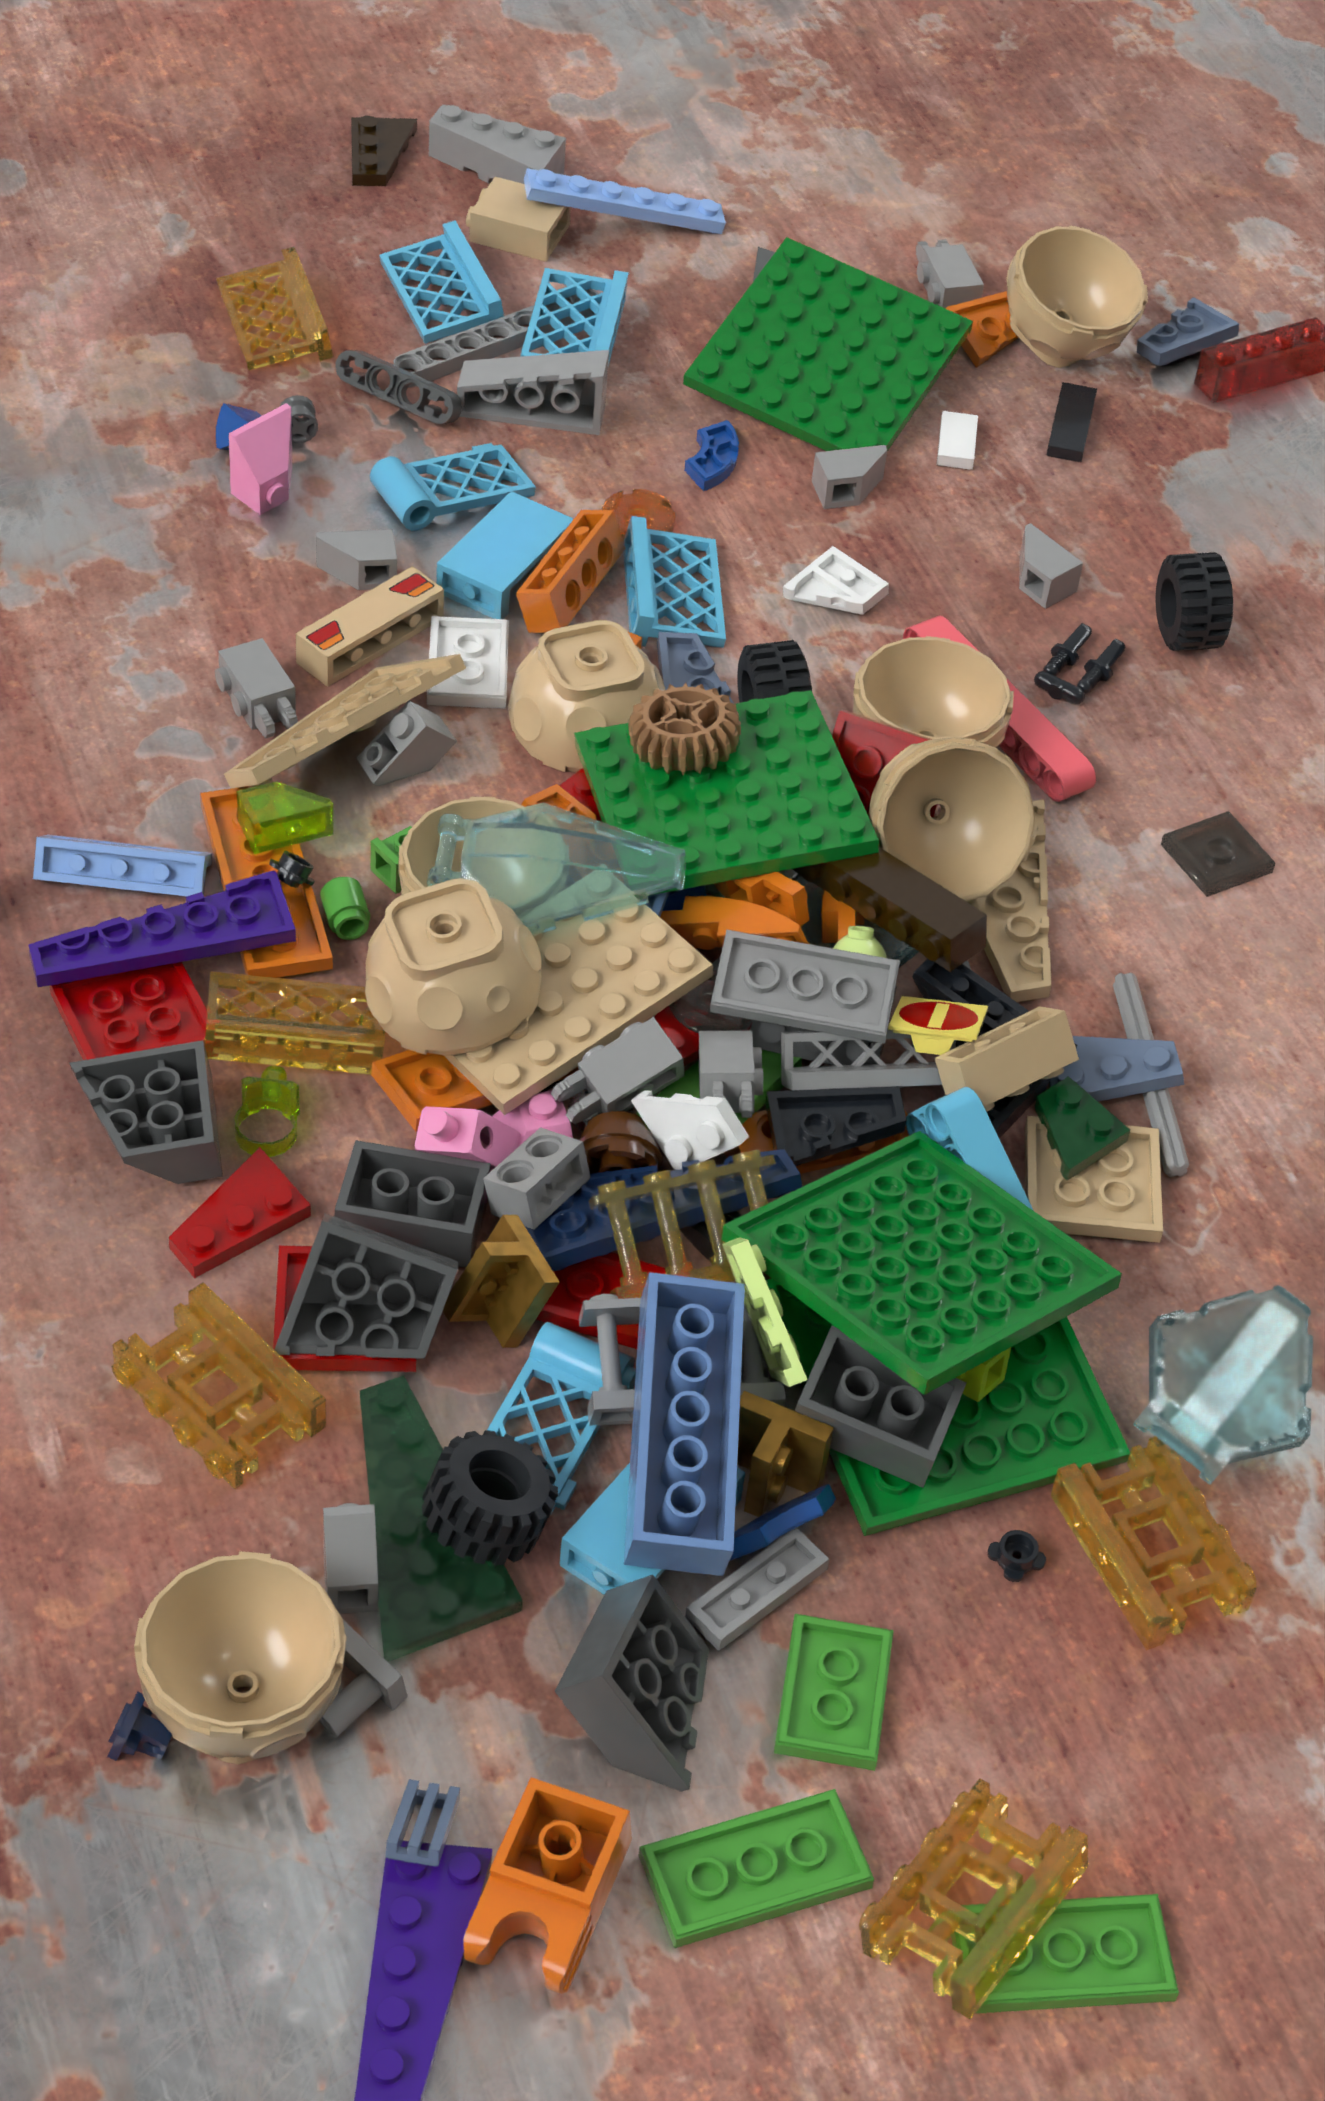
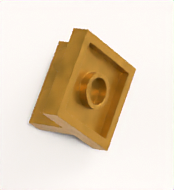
[443,1215,559,1348]
[737,1390,834,1517]

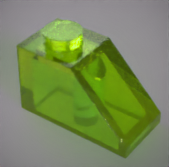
[237,781,334,854]

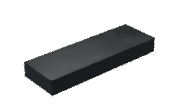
[1046,382,1097,462]

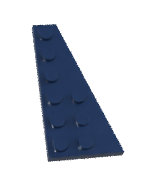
[526,1149,802,1271]

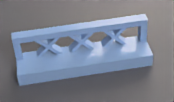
[33,834,213,896]

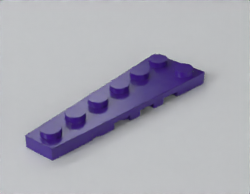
[28,870,296,987]
[354,1841,492,2101]

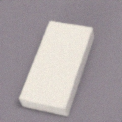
[937,411,978,470]

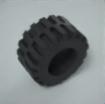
[1155,552,1233,651]
[737,640,812,703]
[421,1430,558,1565]

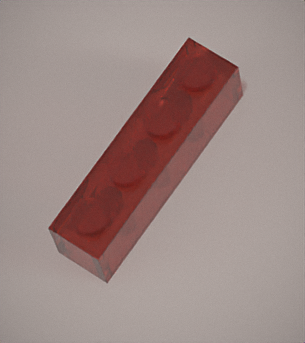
[1194,317,1325,403]

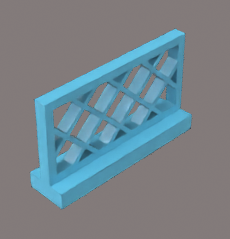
[379,220,504,344]
[520,268,629,367]
[623,516,726,648]

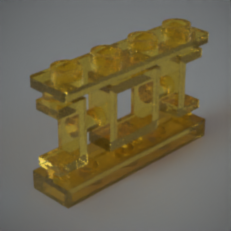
[111,1282,326,1489]
[1051,1435,1257,1651]
[859,1778,1088,2019]

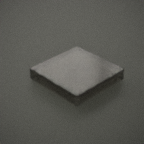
[1161,811,1276,897]

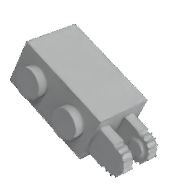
[916,239,984,308]
[215,638,298,738]
[551,1017,685,1124]
[699,1031,763,1117]

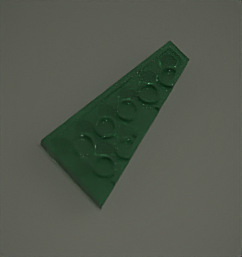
[359,1375,523,1662]

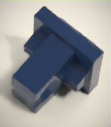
[107,1691,172,1761]

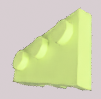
[722,1237,808,1387]

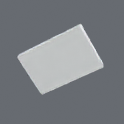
[427,616,509,709]

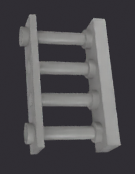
[579,1294,786,1426]

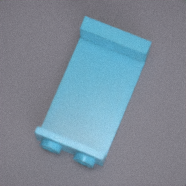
[436,491,573,619]
[559,1463,746,1595]

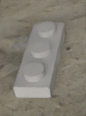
[685,1528,829,1651]

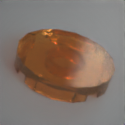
[602,489,676,545]

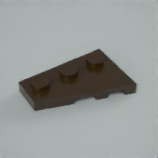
[351,116,417,186]

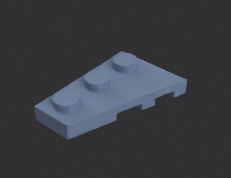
[1136,297,1239,366]
[657,632,734,704]
[1048,1036,1184,1102]

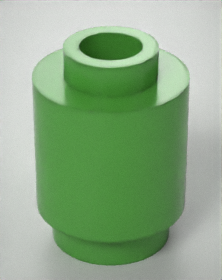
[320,877,371,940]

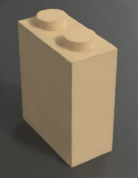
[466,177,571,261]

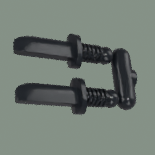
[1034,623,1125,704]

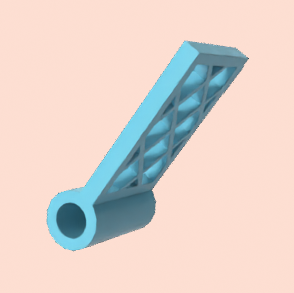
[370,443,536,531]
[487,1322,636,1515]

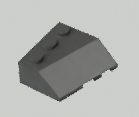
[69,1040,223,1184]
[273,1213,458,1359]
[555,1574,709,1792]

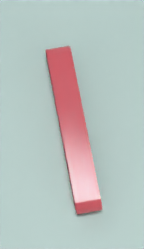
[903,616,1096,802]

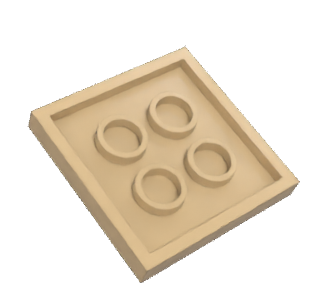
[1025,1116,1163,1243]

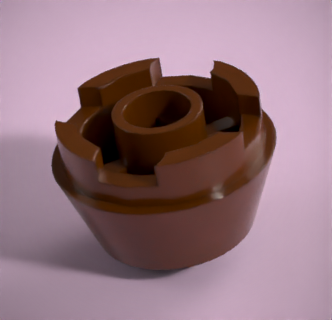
[580,1111,663,1174]

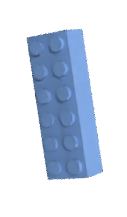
[624,1272,745,1576]

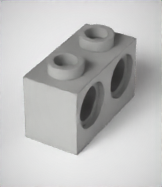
[483,1127,591,1229]

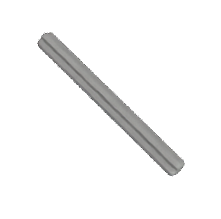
[1113,972,1189,1177]

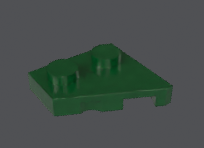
[1035,1076,1130,1181]

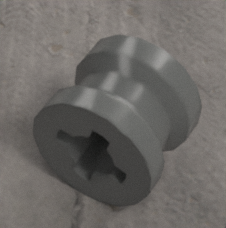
[279,395,318,443]

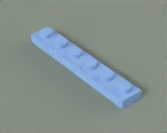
[524,168,726,234]

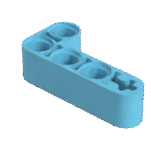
[906,1087,1034,1211]

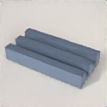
[385,1779,460,1866]

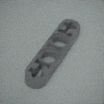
[335,350,462,424]

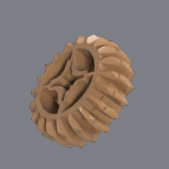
[628,683,741,775]

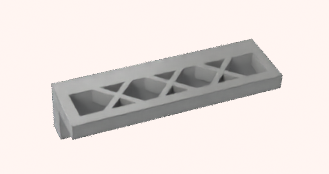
[781,1029,956,1091]

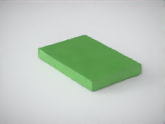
[774,1614,894,1771]

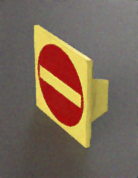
[888,996,988,1055]

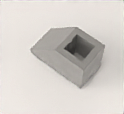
[811,445,887,509]
[1019,523,1083,609]
[316,529,397,590]
[357,700,457,786]
[323,1503,378,1614]

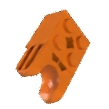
[464,1777,632,1994]

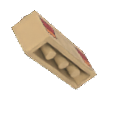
[296,566,444,687]

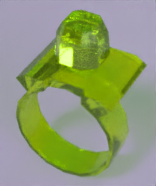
[235,1066,300,1157]

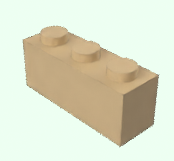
[934,1006,1079,1112]

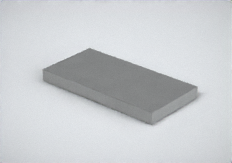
[710,930,900,1043]

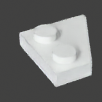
[783,546,889,615]
[631,1090,749,1170]

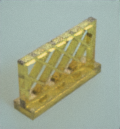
[216,246,334,370]
[204,971,385,1075]

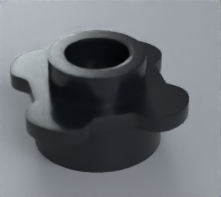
[269,851,315,888]
[987,1530,1046,1582]

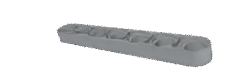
[393,289,599,387]

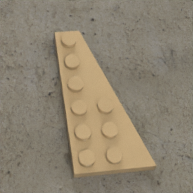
[224,654,466,790]
[937,799,1051,1002]

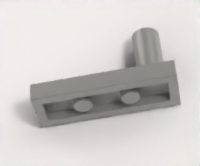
[319,1620,408,1737]

